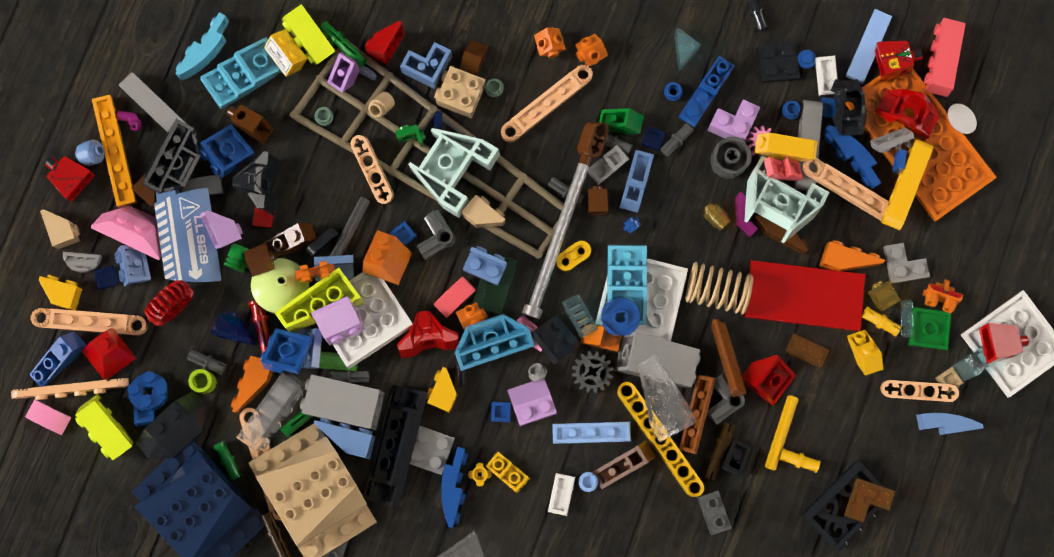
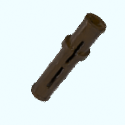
[704,422,736,481]
[260,511,292,557]

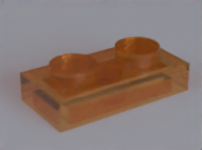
[785,334,829,368]

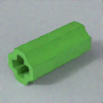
[319,352,358,371]

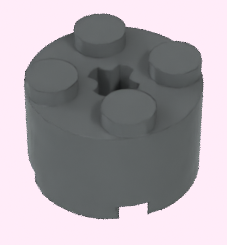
[711,137,752,179]

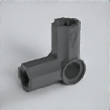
[417,210,456,260]
[707,373,745,425]

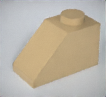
[40,210,80,249]

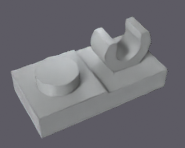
[870,128,914,152]

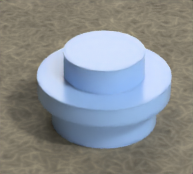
[579,472,598,492]

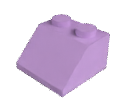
[200,210,243,249]
[312,296,365,345]
[507,379,557,427]

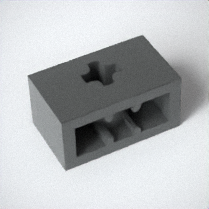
[697,491,732,535]

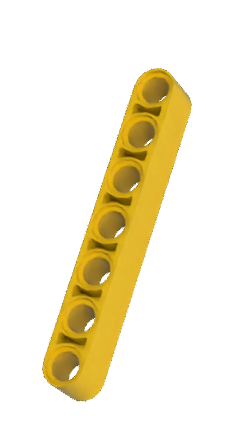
[617,382,704,497]

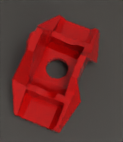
[875,89,940,138]
[397,311,459,358]

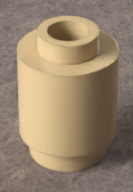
[368,92,395,117]

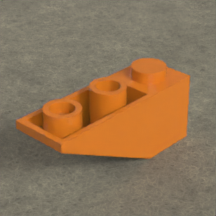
[819,240,885,271]
[231,356,273,414]

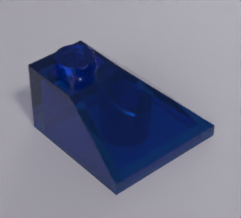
[210,311,256,346]

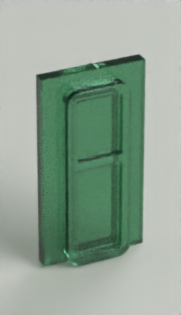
[472,251,518,315]

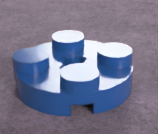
[601,296,640,336]
[128,371,169,411]

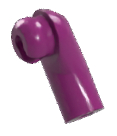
[117,111,142,131]

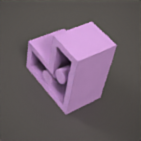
[707,99,760,141]

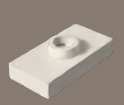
[815,56,838,96]
[548,473,575,516]

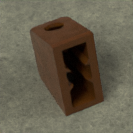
[227,105,274,144]

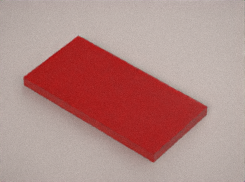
[745,260,865,332]

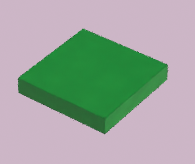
[908,307,951,351]

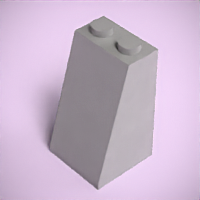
[614,332,700,387]
[300,375,385,431]

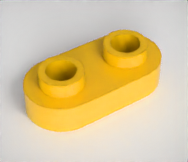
[556,241,591,272]

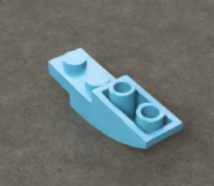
[175,13,229,80]

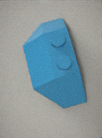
[455,314,535,371]

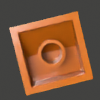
[362,230,412,285]

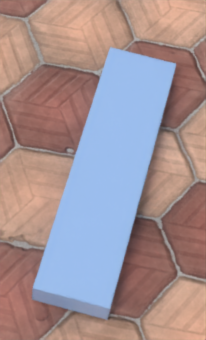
[846,9,892,84]
[552,422,631,444]

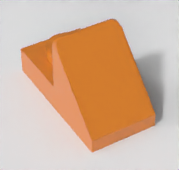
[581,324,622,352]

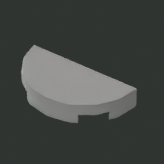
[63,252,103,273]

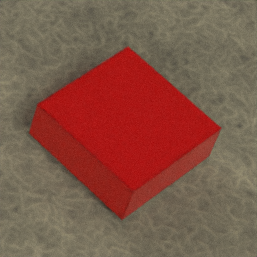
[252,207,275,229]

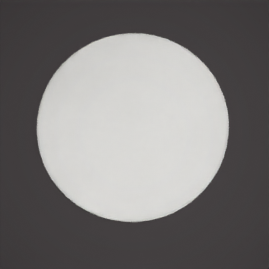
[948,104,977,134]

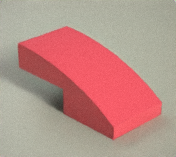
[764,157,803,181]
[433,276,476,318]

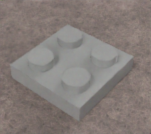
[410,426,455,475]

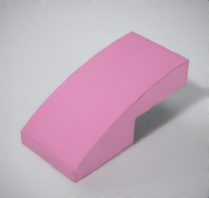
[25,399,71,435]

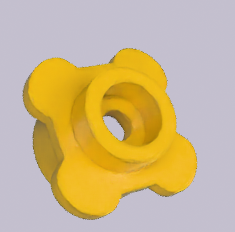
[468,463,492,486]

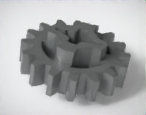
[571,351,613,394]

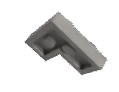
[883,243,930,284]

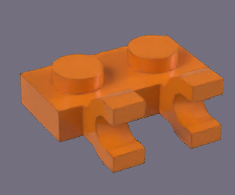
[295,261,335,283]

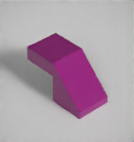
[735,192,758,237]

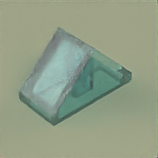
[674,28,701,70]
[951,346,993,382]

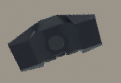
[830,79,867,136]
[232,151,278,216]

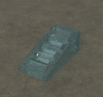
[562,294,598,338]

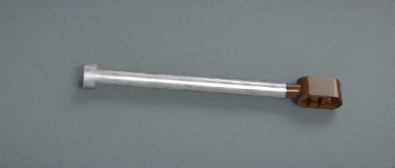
[522,122,609,319]

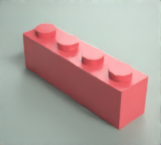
[924,18,966,97]

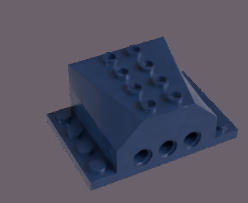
[131,441,265,557]

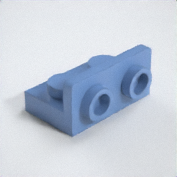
[115,245,151,287]
[463,246,507,286]
[295,328,322,369]

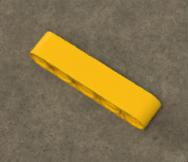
[881,138,933,230]

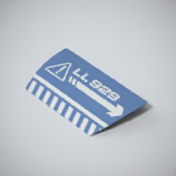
[154,188,221,282]

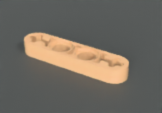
[351,135,394,204]
[880,380,959,402]

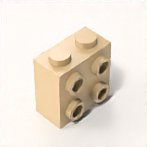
[434,66,486,119]

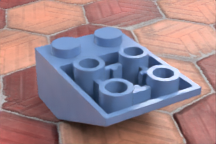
[314,418,376,459]

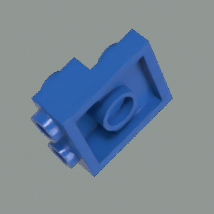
[199,124,255,178]
[261,328,313,374]

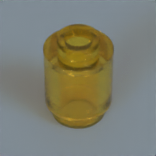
[703,202,731,231]

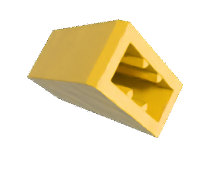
[755,133,818,162]

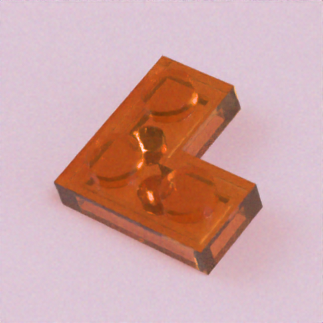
[844,478,896,523]

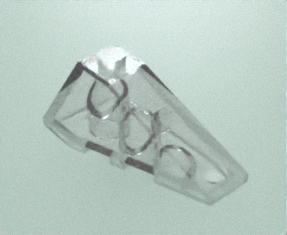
[638,354,697,442]

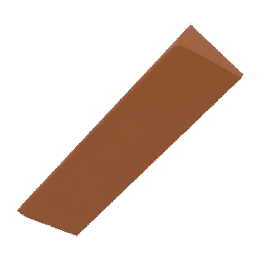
[711,319,746,397]
[679,375,716,454]

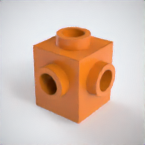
[534,28,565,58]
[575,34,608,67]
[456,302,488,331]

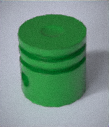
[223,243,249,273]

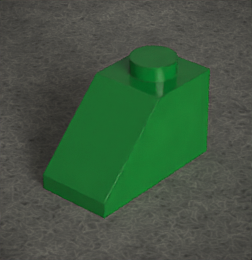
[599,108,644,134]

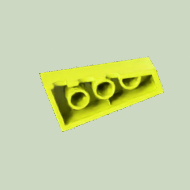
[275,268,364,332]

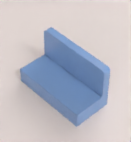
[314,255,354,281]

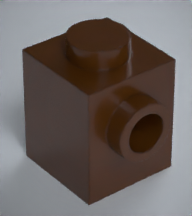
[587,186,608,216]
[244,244,276,277]

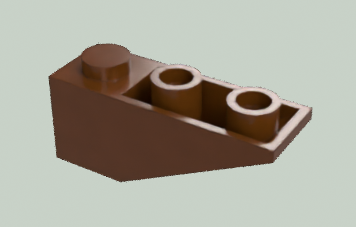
[753,215,808,255]
[256,223,317,258]

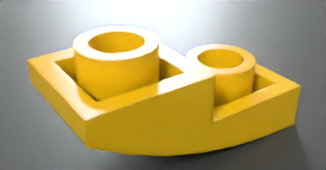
[486,452,530,493]

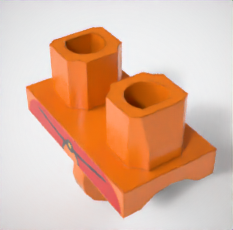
[923,279,963,313]

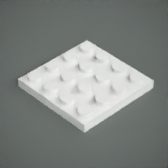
[595,259,688,341]
[333,272,413,369]
[961,290,1054,398]

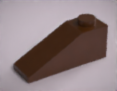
[592,441,656,489]

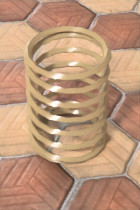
[685,262,753,315]

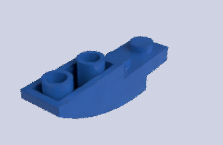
[679,56,735,127]
[823,125,881,190]
[441,447,468,528]

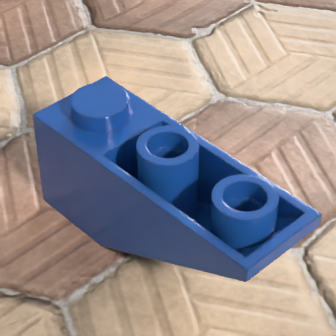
[29,331,86,387]

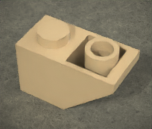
[461,195,505,228]

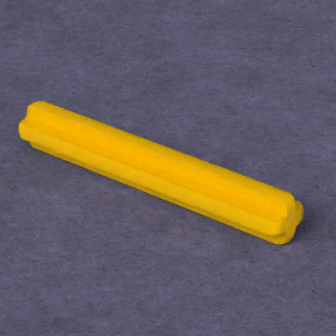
[765,395,798,470]

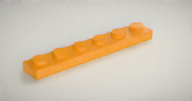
[92,95,137,208]

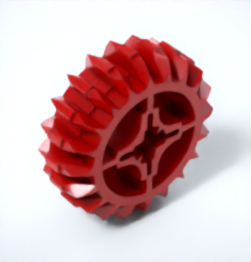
[145,280,194,326]

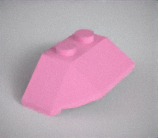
[91,205,162,260]

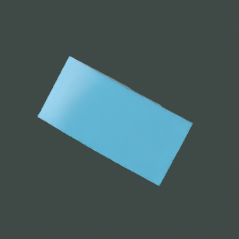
[200,37,282,109]
[607,245,647,325]

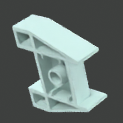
[409,128,500,218]
[744,156,829,243]

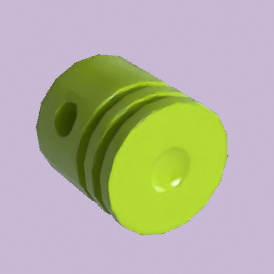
[188,369,217,394]

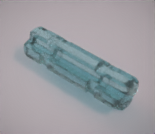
[901,300,913,338]

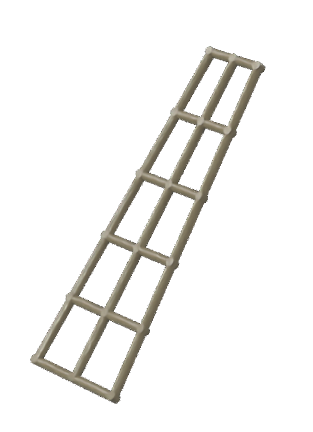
[290,39,564,259]

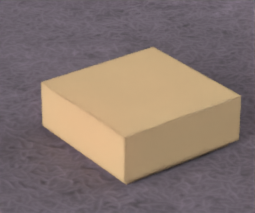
[935,367,964,394]

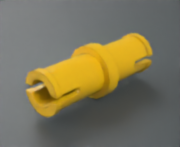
[862,307,902,336]
[779,448,821,473]

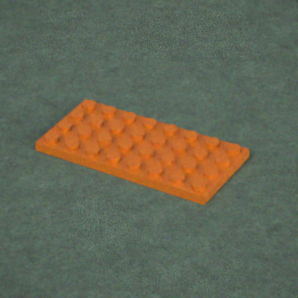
[845,69,997,222]

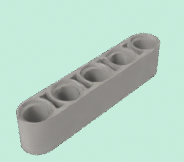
[119,72,197,136]
[794,100,823,191]

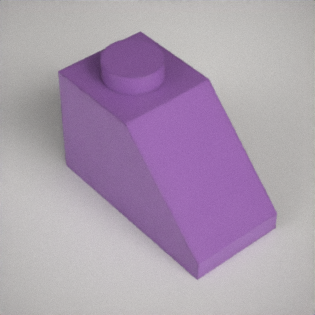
[327,52,360,93]

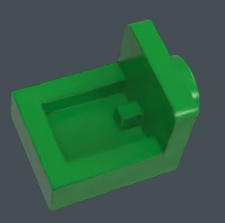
[395,124,426,147]

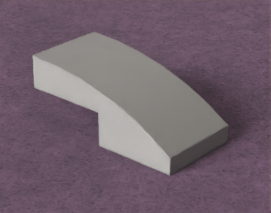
[588,145,629,185]

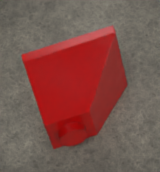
[365,21,405,66]
[82,328,136,380]
[742,355,796,406]

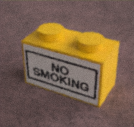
[264,29,307,77]

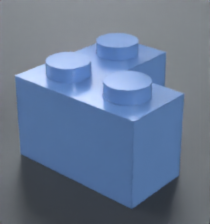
[400,42,452,89]

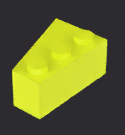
[282,4,335,65]
[75,394,133,460]

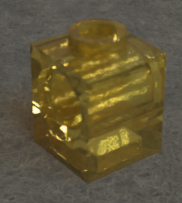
[868,280,901,312]

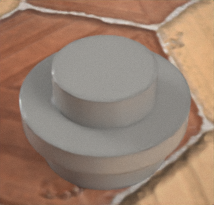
[528,363,547,382]

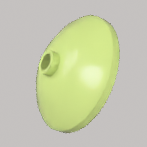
[251,258,309,313]

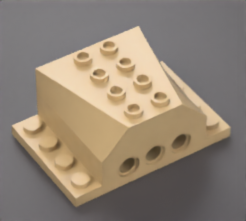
[248,424,377,557]

